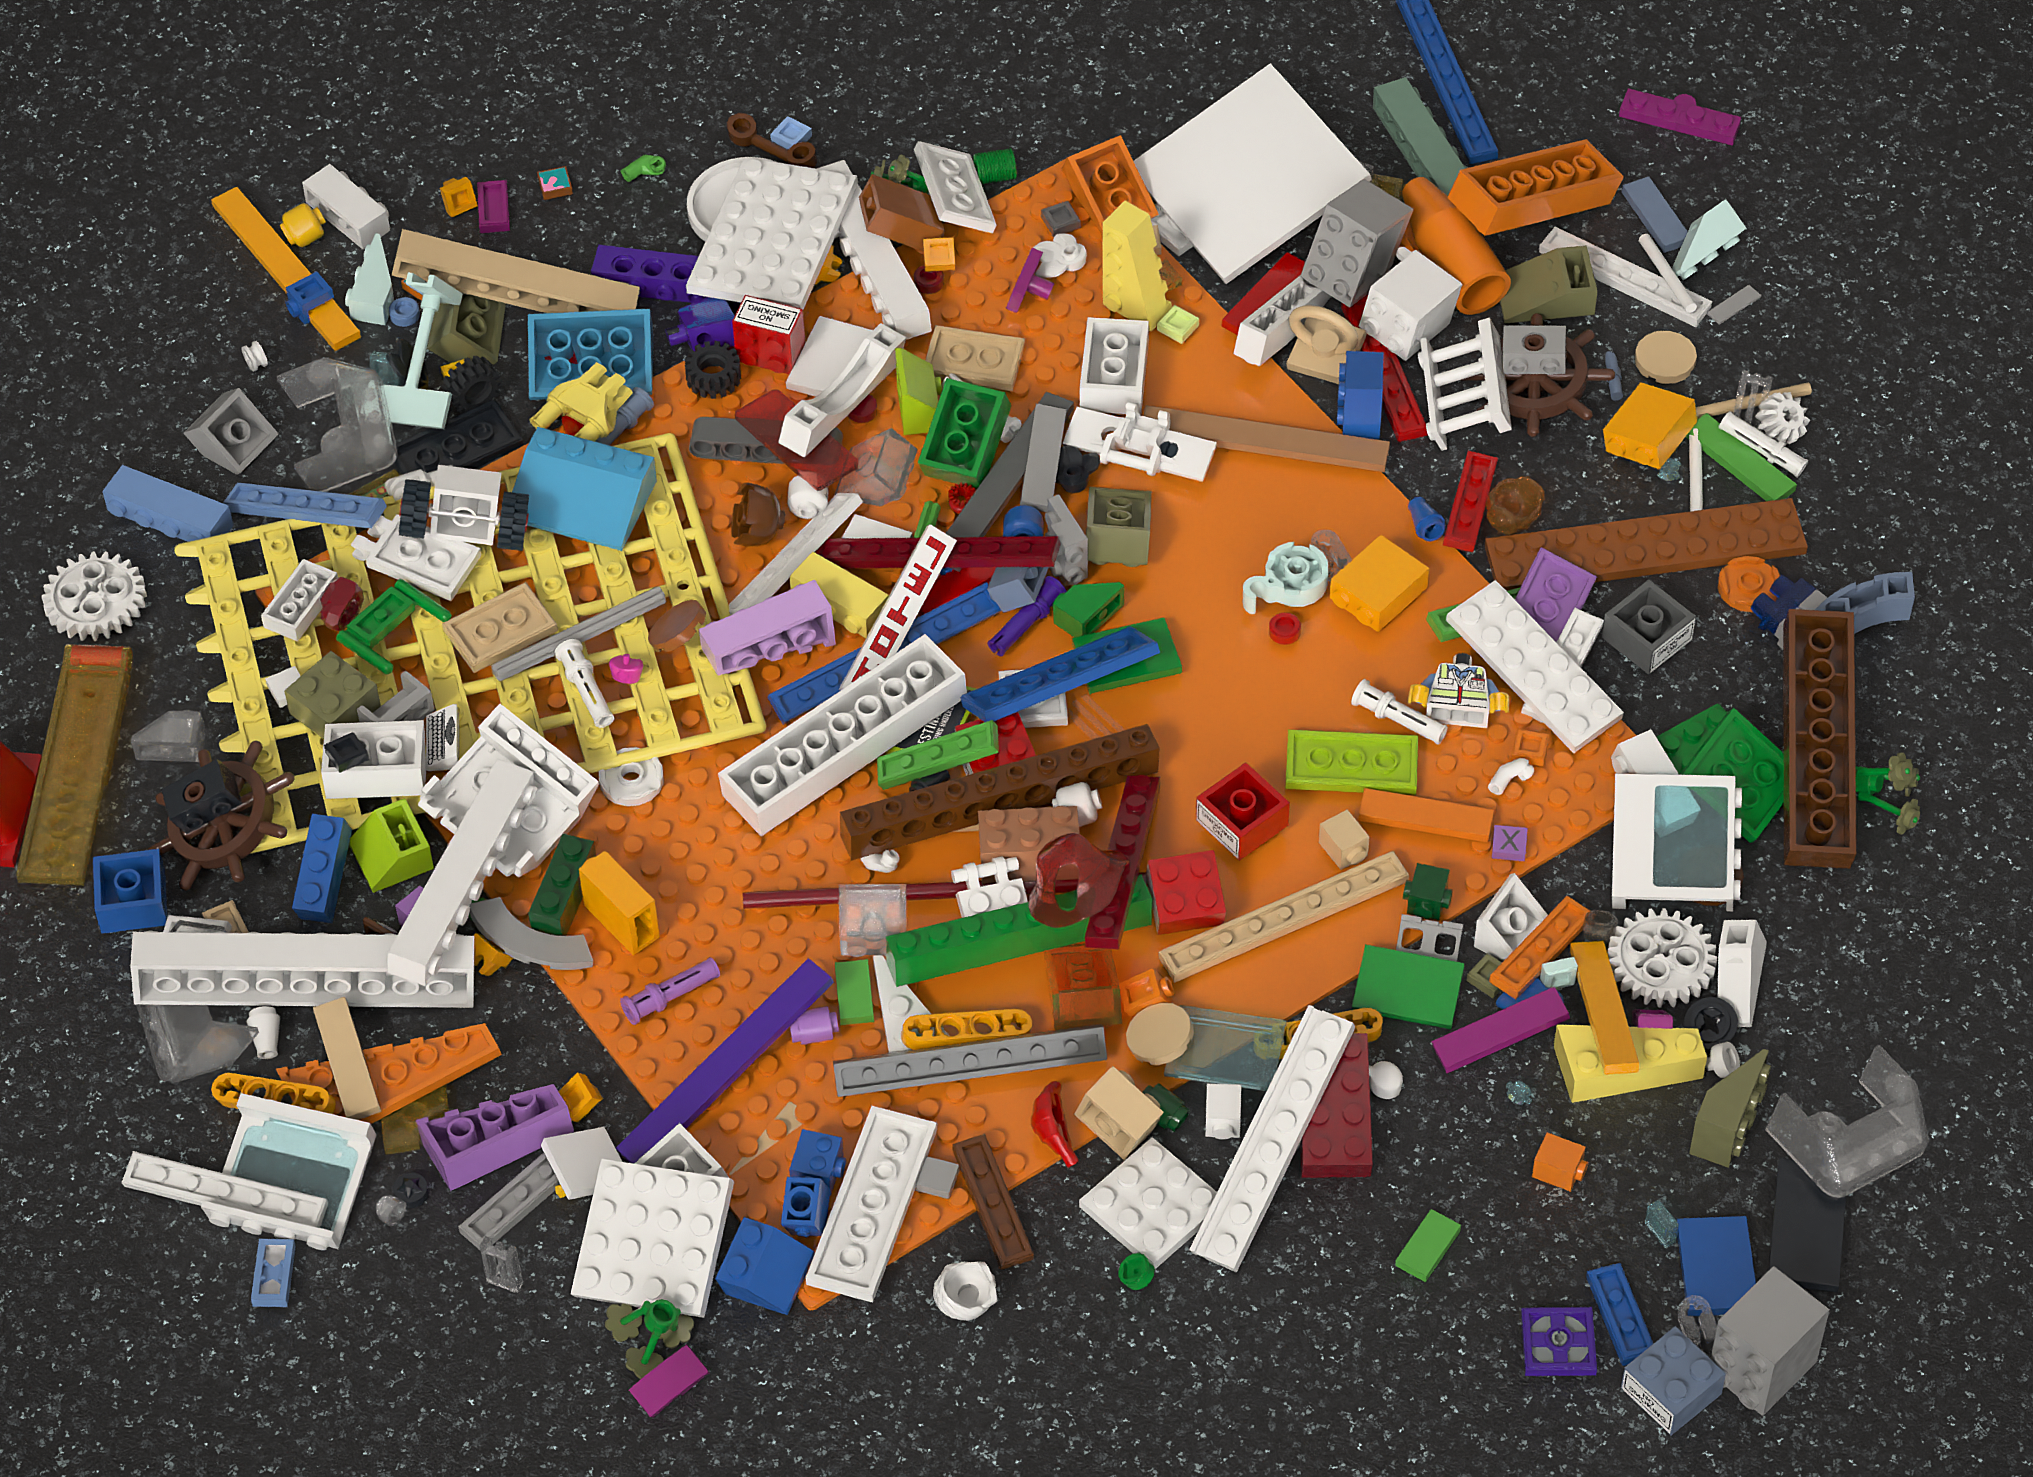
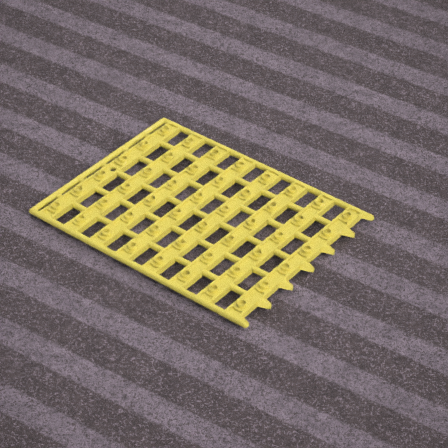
[174,433,767,854]

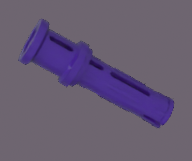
[987,576,1067,656]

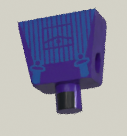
[665,297,735,351]

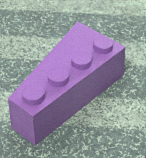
[416,1084,574,1191]

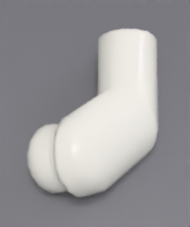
[1488,758,1534,795]
[860,850,900,873]

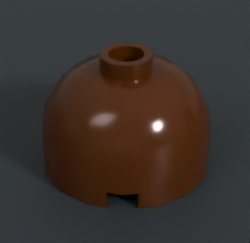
[731,483,785,546]

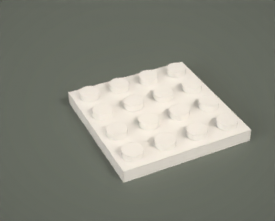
[571,1159,734,1318]

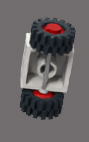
[399,465,529,551]

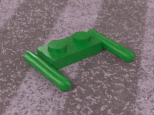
[336,579,452,675]

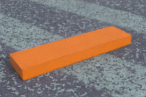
[1358,788,1494,843]
[1489,896,1594,1000]

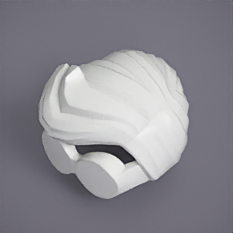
[933,1262,998,1321]

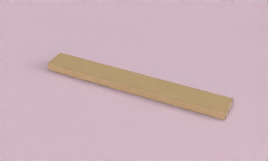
[1159,851,1409,983]

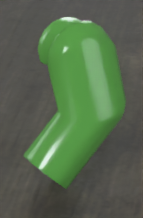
[621,155,666,182]

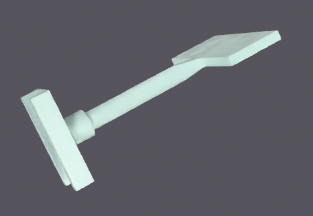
[362,272,463,429]

